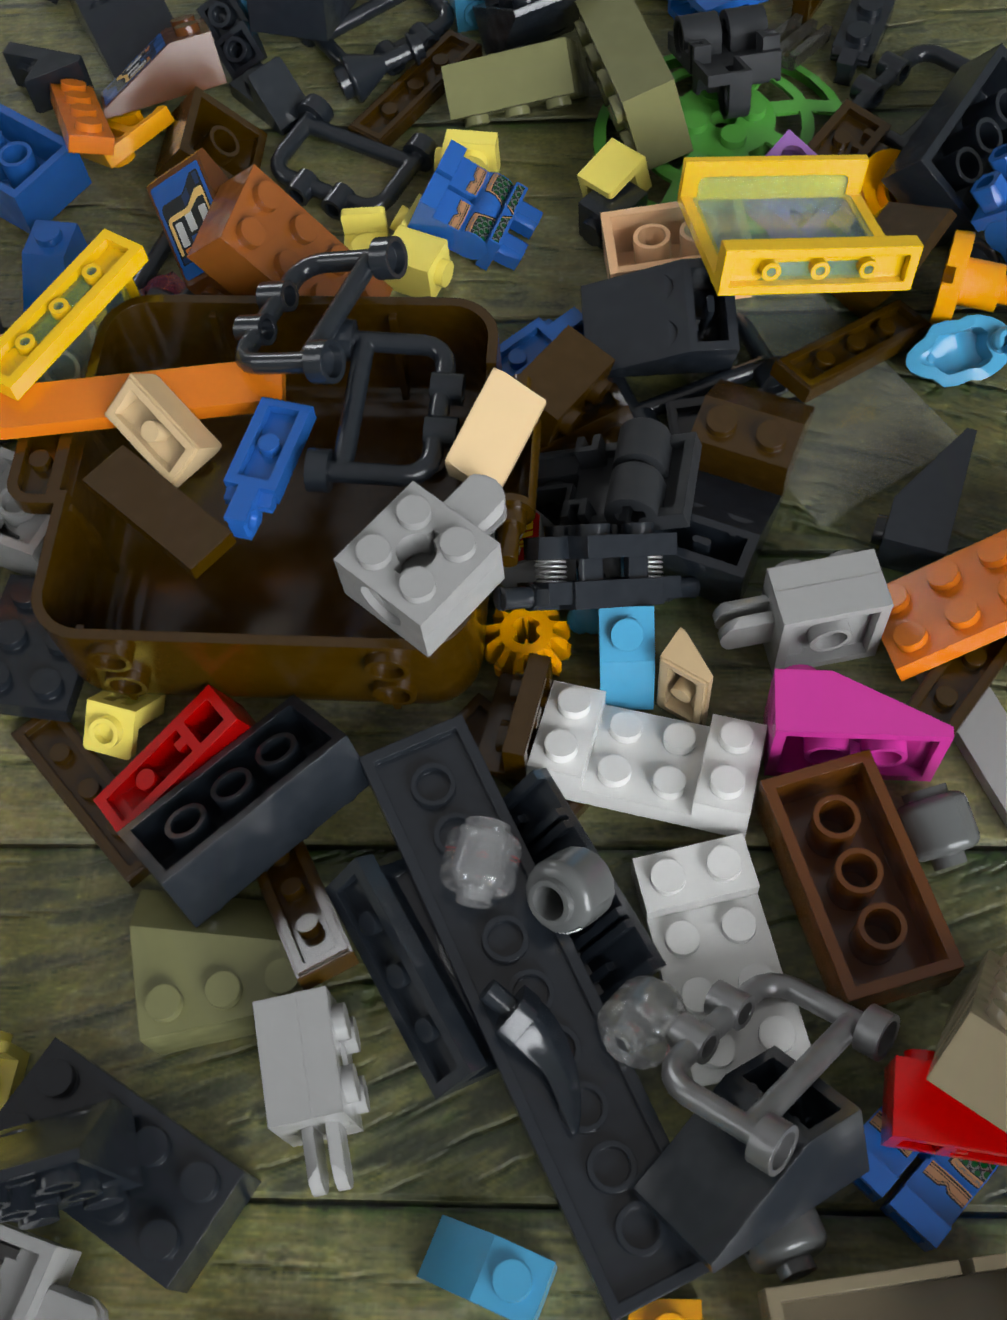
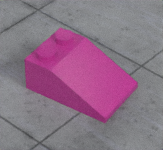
[763,664,954,782]

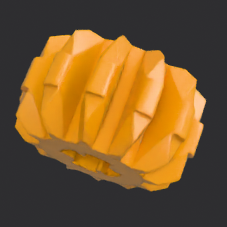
[484,609,571,677]

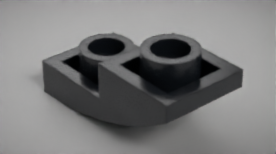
[196,0,268,80]

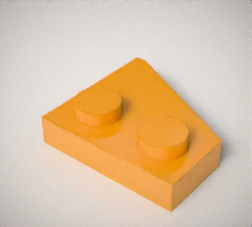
[79,105,175,169]

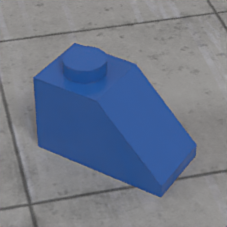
[22,219,88,312]

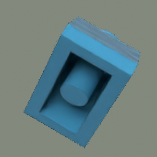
[598,605,655,710]
[417,1215,558,1320]

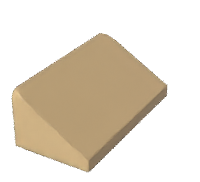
[445,368,546,488]
[104,373,222,488]
[656,627,713,725]

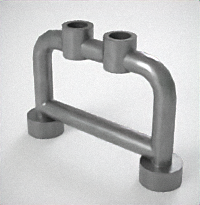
[661,973,900,1177]

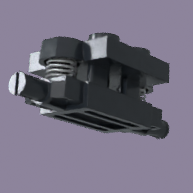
[493,522,700,611]

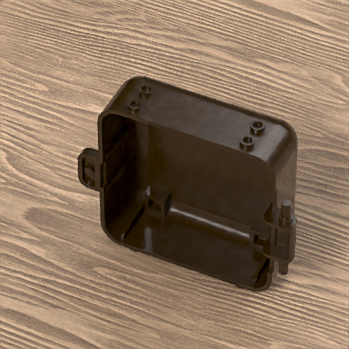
[7,294,542,710]

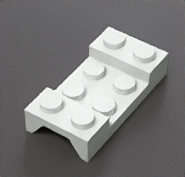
[526,680,768,838]
[631,833,811,1091]

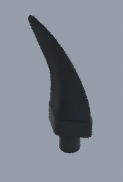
[479,979,581,1134]

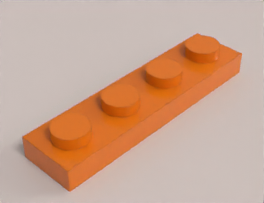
[50,79,114,155]

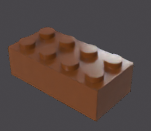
[187,164,393,297]

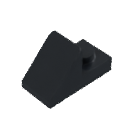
[2,42,94,113]
[229,56,305,136]

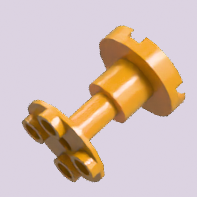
[929,229,1007,324]

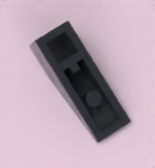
[870,428,977,574]

